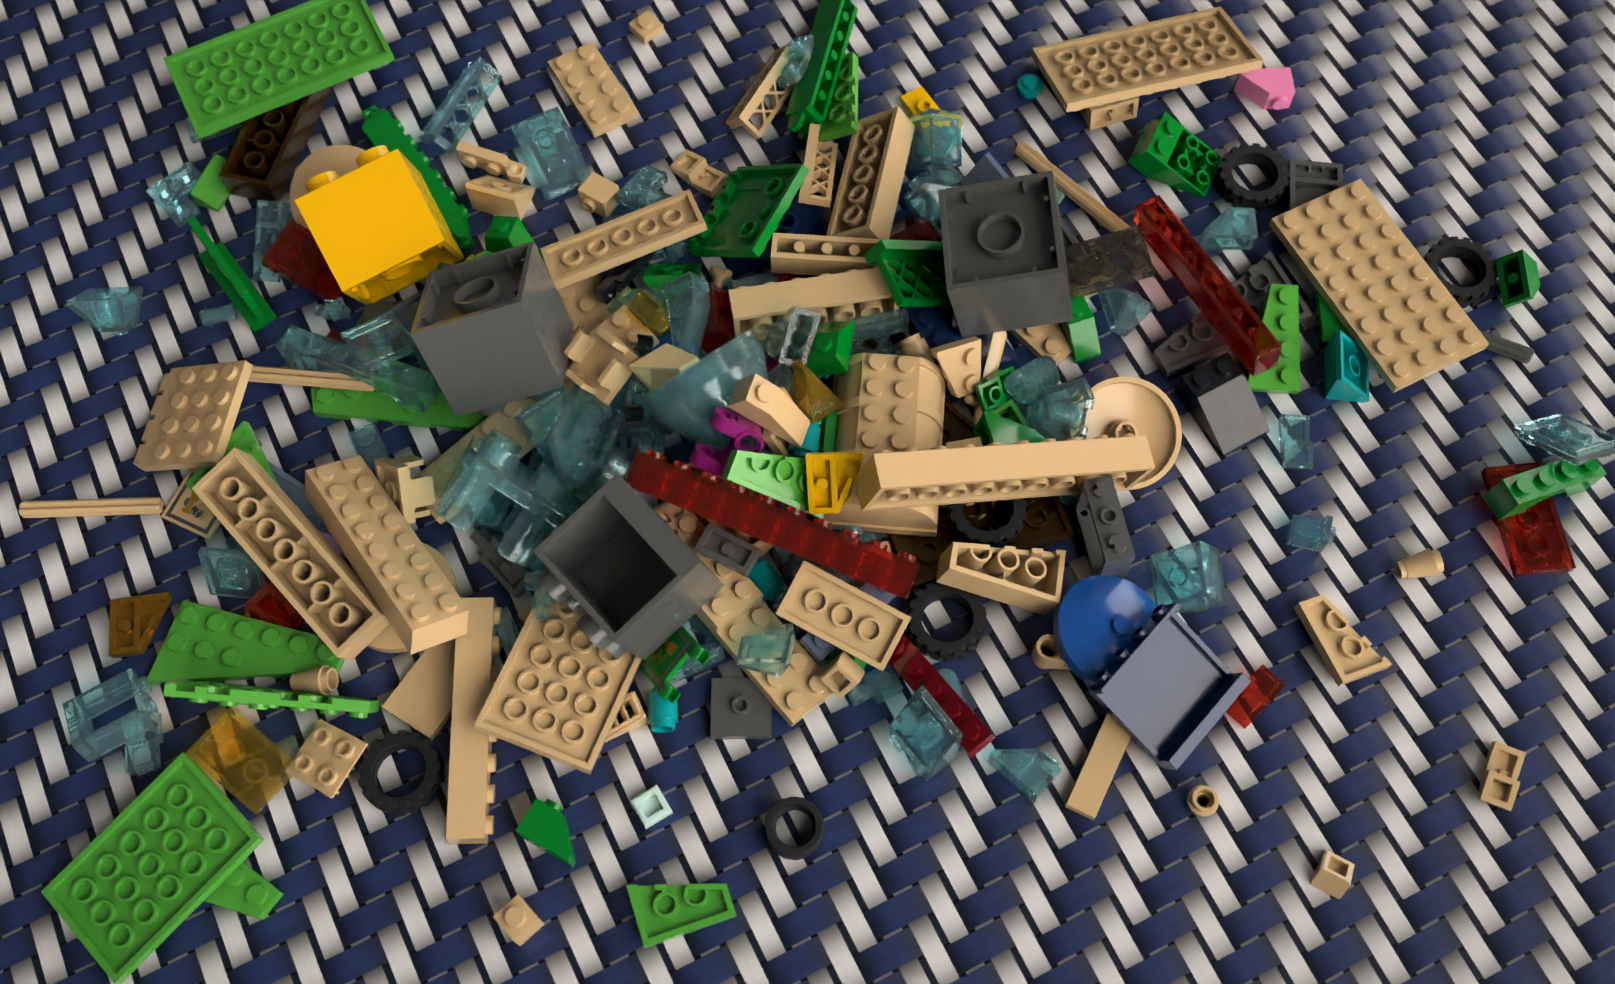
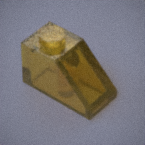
[625,289,678,337]

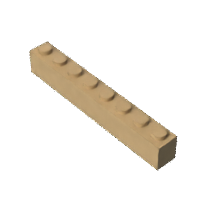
[446,597,502,844]

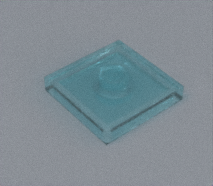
[340,311,418,374]

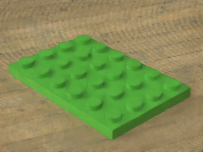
[41,752,264,984]

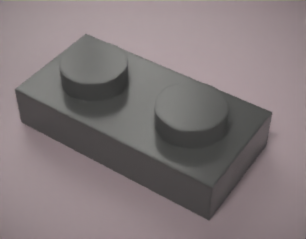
[694,523,762,577]

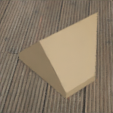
[628,343,700,394]

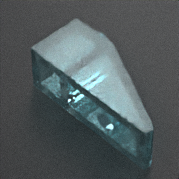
[253,200,297,282]
[663,271,710,357]

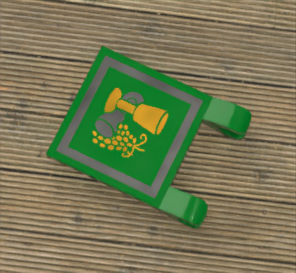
[639,626,711,704]

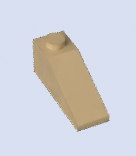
[727,373,811,448]

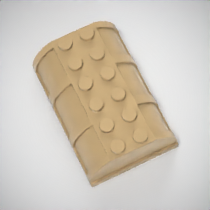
[820,353,946,537]

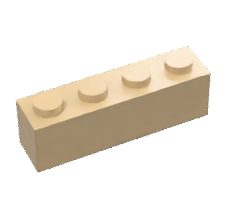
[771,233,881,276]

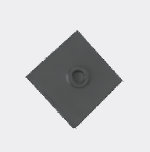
[710,678,772,739]

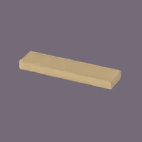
[1065,712,1131,821]

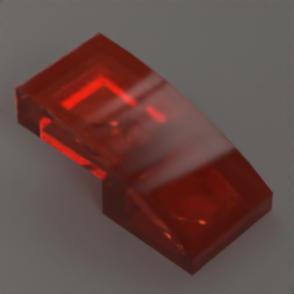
[1226,664,1286,729]

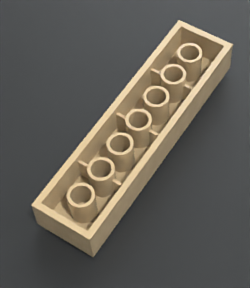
[192,447,390,660]
[305,455,469,655]

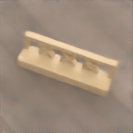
[725,44,803,140]
[798,123,838,208]

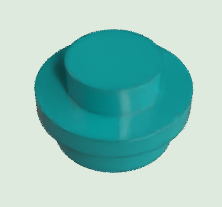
[1017,74,1043,99]

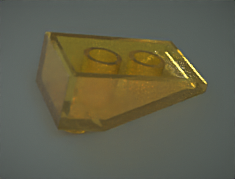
[185,706,293,815]

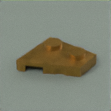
[109,592,172,659]

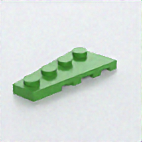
[818,52,858,142]
[1247,284,1301,394]
[721,449,824,519]

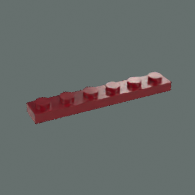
[888,633,995,758]

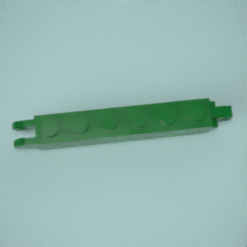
[786,0,858,142]
[361,105,473,250]

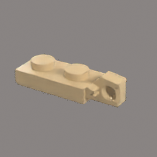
[456,141,528,183]

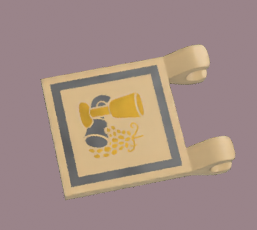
[161,468,221,540]

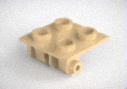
[285,719,368,799]

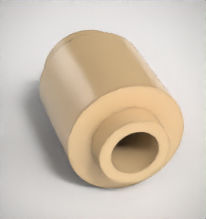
[898,333,935,362]

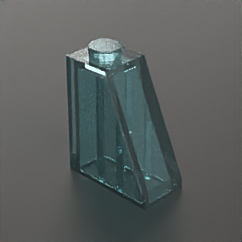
[762,306,822,370]

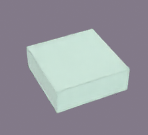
[630,785,673,829]

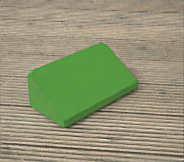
[190,154,230,212]

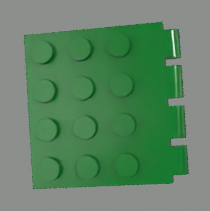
[686,164,809,258]

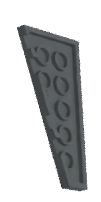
[1152,251,1312,378]

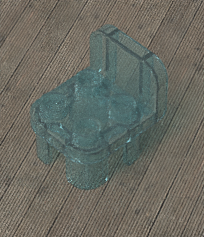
[434,428,630,567]

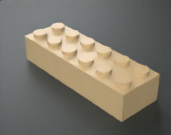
[826,106,915,239]
[728,266,899,347]

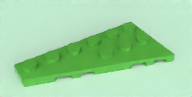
[311,366,486,431]
[163,681,380,718]

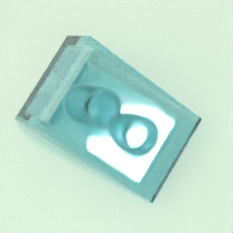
[510,106,590,201]
[889,685,963,781]

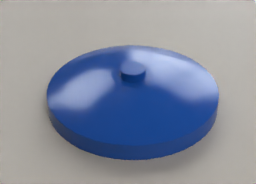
[1053,575,1157,686]

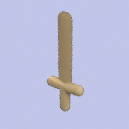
[964,331,1007,425]

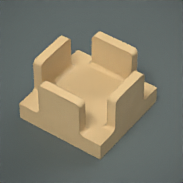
[564,326,640,405]
[374,455,435,524]

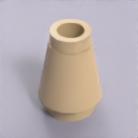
[1395,548,1444,579]
[290,665,339,695]

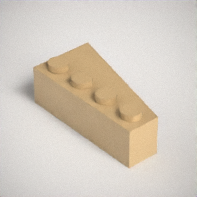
[936,542,1066,616]

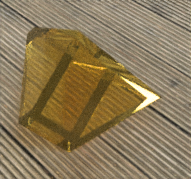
[792,359,843,424]

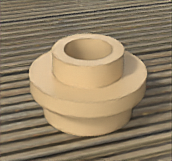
[1187,785,1219,817]

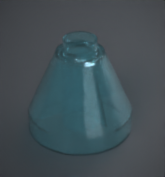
[642,329,774,454]

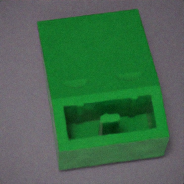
[1128,112,1222,198]

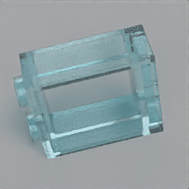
[63,668,158,763]

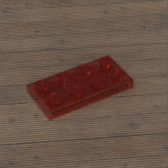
[1481,462,1576,578]

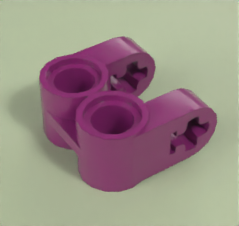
[689,406,764,481]

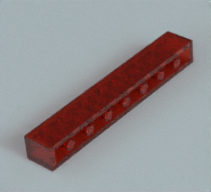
[1134,195,1282,377]

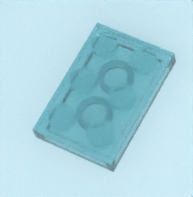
[1514,413,1615,465]

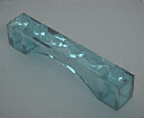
[275,325,439,413]

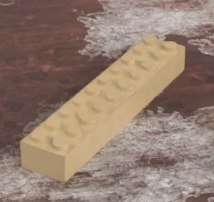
[855,433,1155,511]

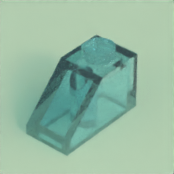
[1198,207,1258,250]
[987,748,1062,803]

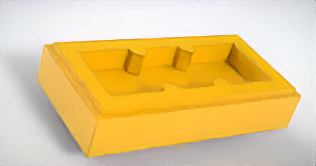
[900,86,949,135]

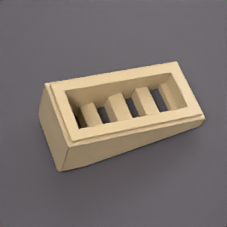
[605,691,648,742]

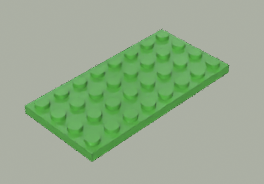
[164,0,395,139]

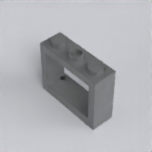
[1073,475,1135,579]

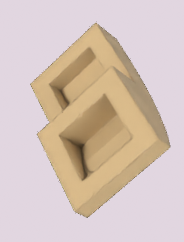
[670,149,728,198]
[1478,741,1526,811]

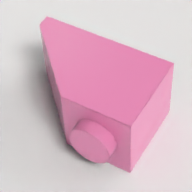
[1233,67,1295,110]

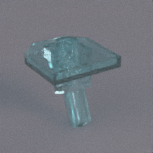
[197,534,267,599]

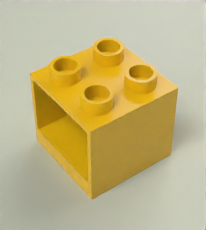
[294,145,464,305]

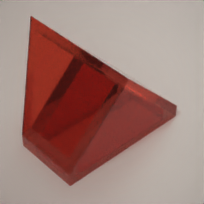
[245,581,305,630]

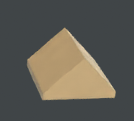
[465,175,535,221]

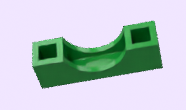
[1483,450,1607,520]

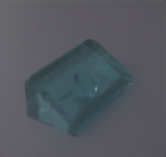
[670,640,725,684]

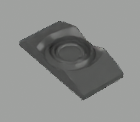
[1285,159,1343,211]

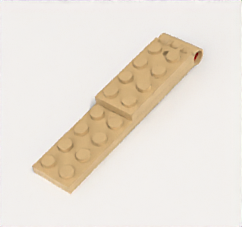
[653,495,834,727]

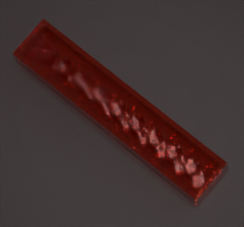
[625,449,920,599]

